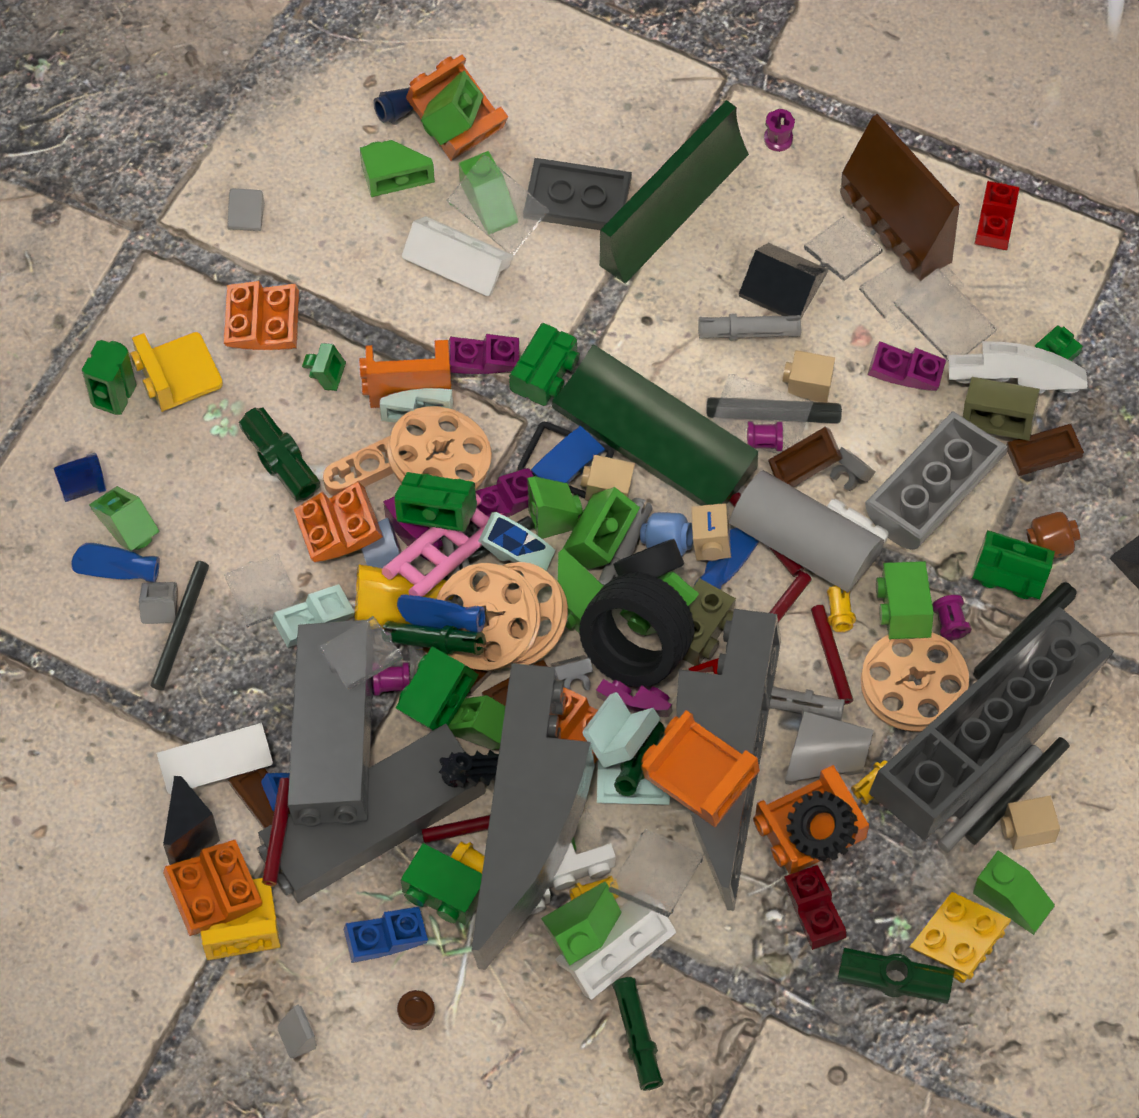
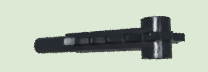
[438,750,499,788]

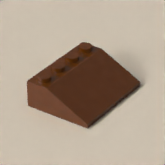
[840,114,960,281]

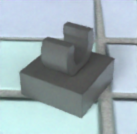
[830,447,876,491]
[551,655,593,690]

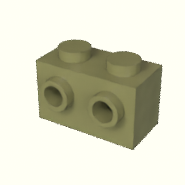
[963,377,1040,441]
[683,578,736,666]

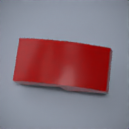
[974,181,1020,250]

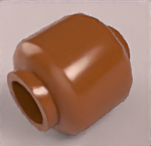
[1026,512,1081,559]

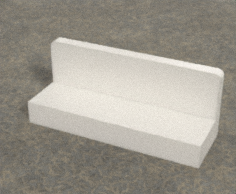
[402,216,513,296]
[156,723,273,794]
[556,893,677,1000]

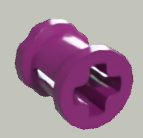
[764,109,795,152]
[747,421,783,451]
[932,595,972,640]
[373,662,410,696]

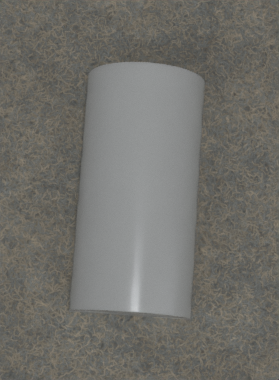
[865,411,1008,550]
[729,470,884,592]

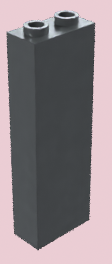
[288,620,374,826]
[257,724,485,903]

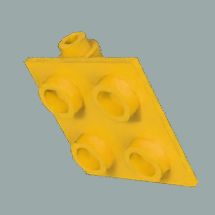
[910,892,1011,983]

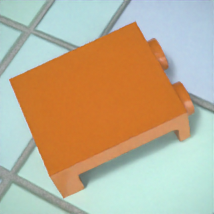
[406,54,508,161]
[359,340,451,408]
[642,710,760,827]
[753,765,869,874]

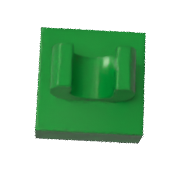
[1035,325,1083,361]
[302,343,346,391]

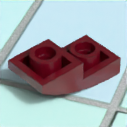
[784,865,847,950]

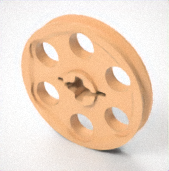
[387,406,492,490]
[476,562,568,668]
[437,563,541,671]
[861,632,969,732]

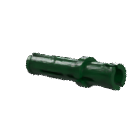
[382,621,486,655]
[614,721,665,796]
[612,977,664,1091]

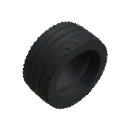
[579,572,695,687]

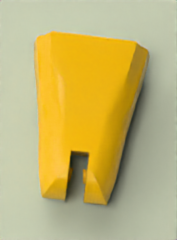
[354,564,454,631]

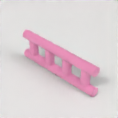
[382,494,505,597]

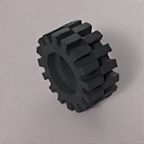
[786,791,858,861]

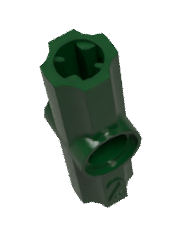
[239,407,320,501]
[837,948,954,1004]

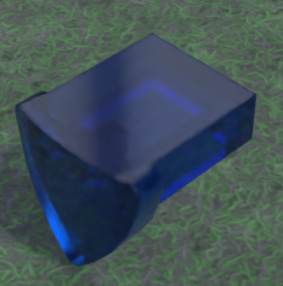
[53,452,106,502]

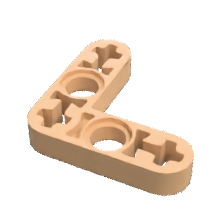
[323,436,435,496]

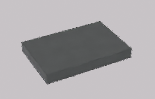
[523,158,632,230]

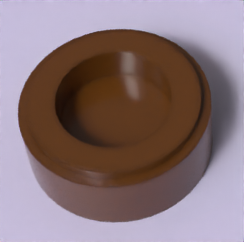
[397,990,435,1030]

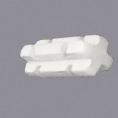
[827,499,889,543]

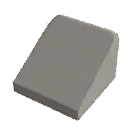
[227,188,265,231]
[139,582,177,624]
[278,1004,317,1058]

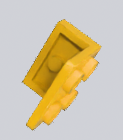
[130,332,223,412]

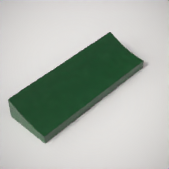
[599,100,749,284]
[552,344,758,506]

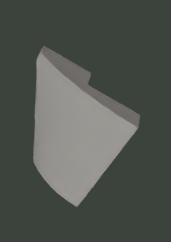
[785,711,874,785]

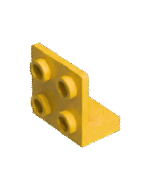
[201,878,281,960]

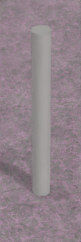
[938,745,1043,853]

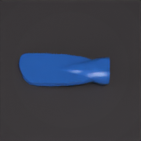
[694,528,759,590]
[71,543,160,583]
[397,594,486,632]

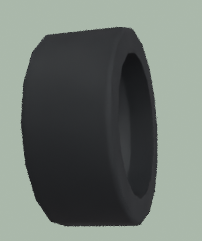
[613,539,684,577]

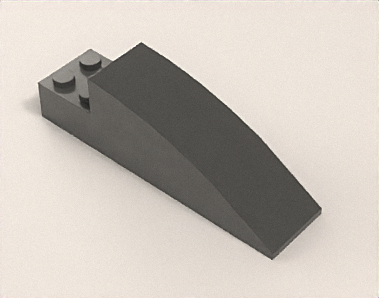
[869,607,1114,841]
[676,609,781,911]
[471,663,595,970]

